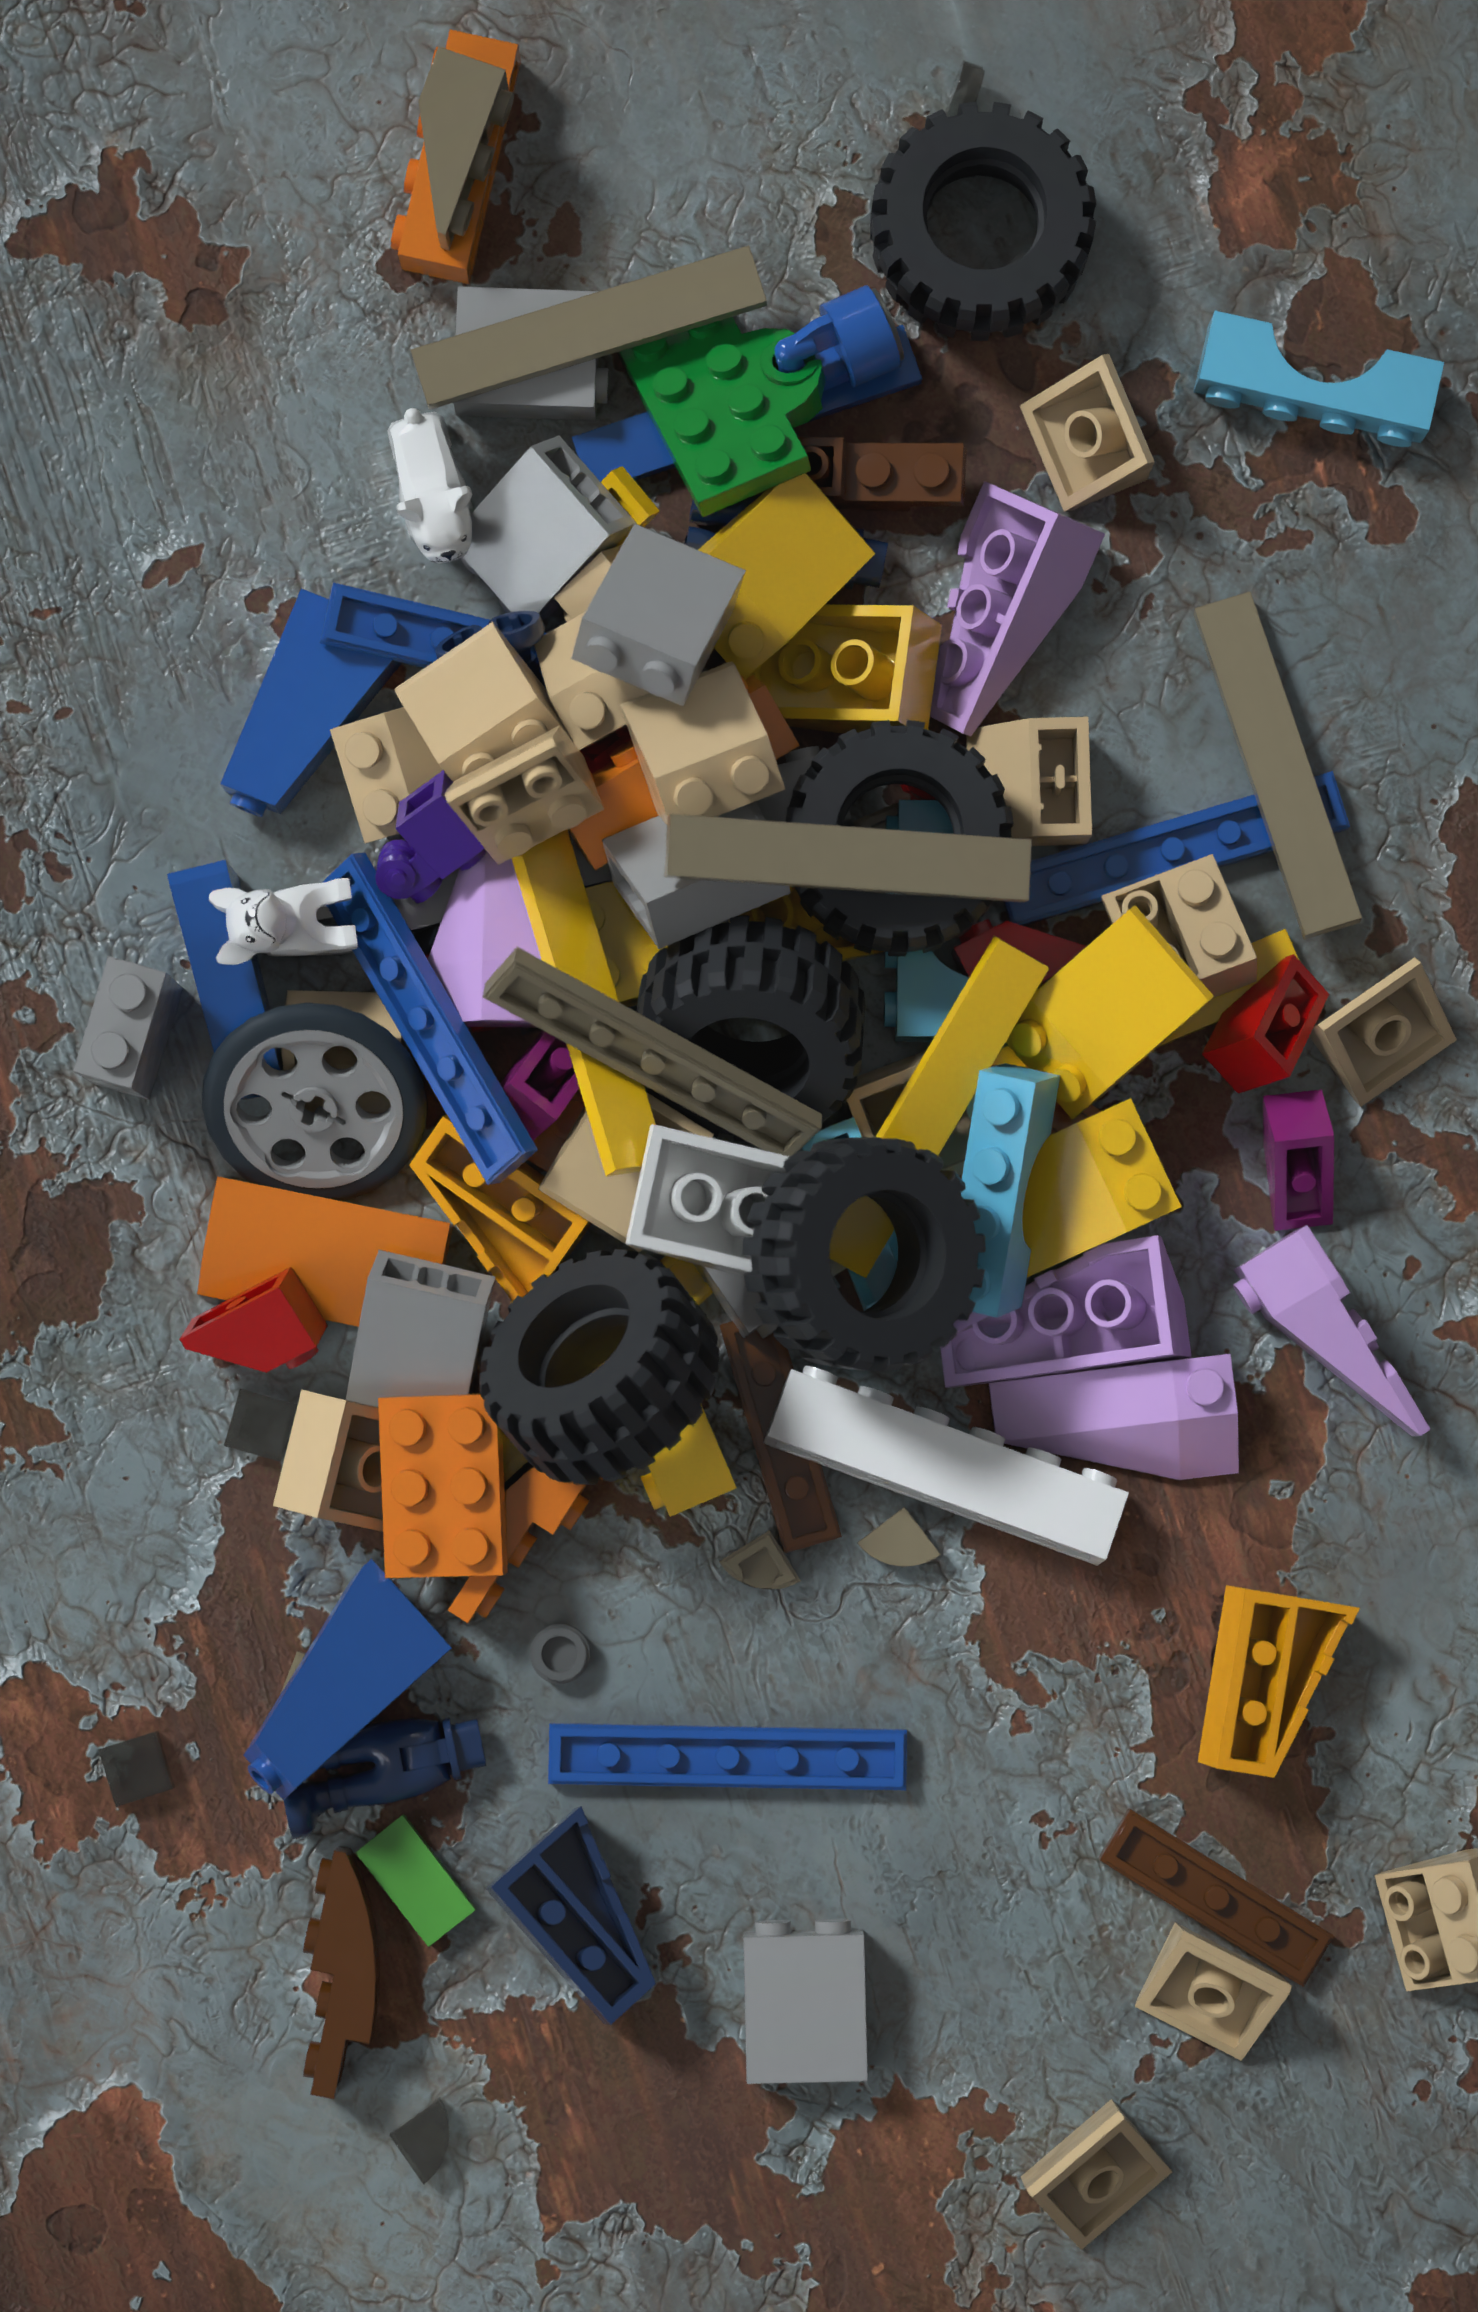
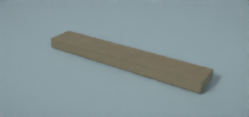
[411,245,767,410]
[1193,591,1362,940]
[664,814,1032,902]
[482,947,822,1157]

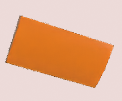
[197,1176,453,1327]

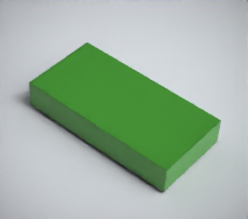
[355,1814,477,1947]

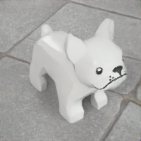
[388,408,474,564]
[208,878,358,965]

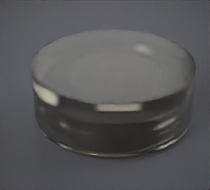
[945,60,985,117]

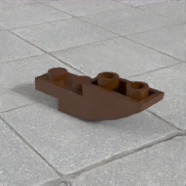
[751,437,967,511]
[303,1846,380,2099]

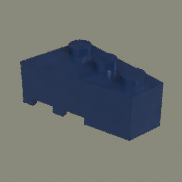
[485,1806,656,2025]

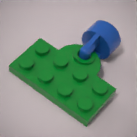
[617,285,904,518]

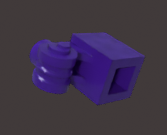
[375,770,487,904]

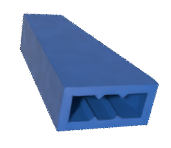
[220,588,402,817]
[167,860,283,1100]
[243,1559,452,1800]

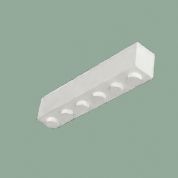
[763,1366,1129,1566]

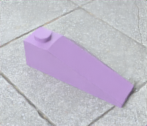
[930,481,1105,736]
[428,852,541,1028]
[1233,1225,1431,1437]
[940,1235,1192,1388]
[988,1354,1239,1480]

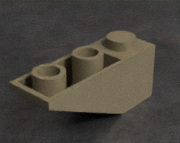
[418,46,514,251]

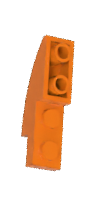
[448,1467,603,1623]

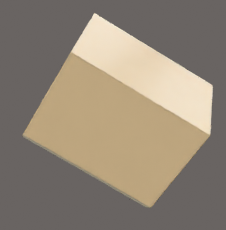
[1020,354,1155,512]
[1309,957,1457,1107]
[1135,1922,1292,2061]
[1021,2099,1172,2250]

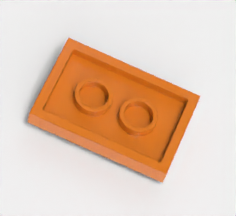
[378,1394,508,1578]

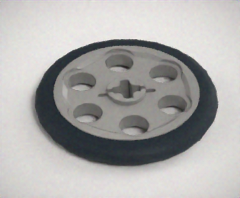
[202,1002,428,1201]

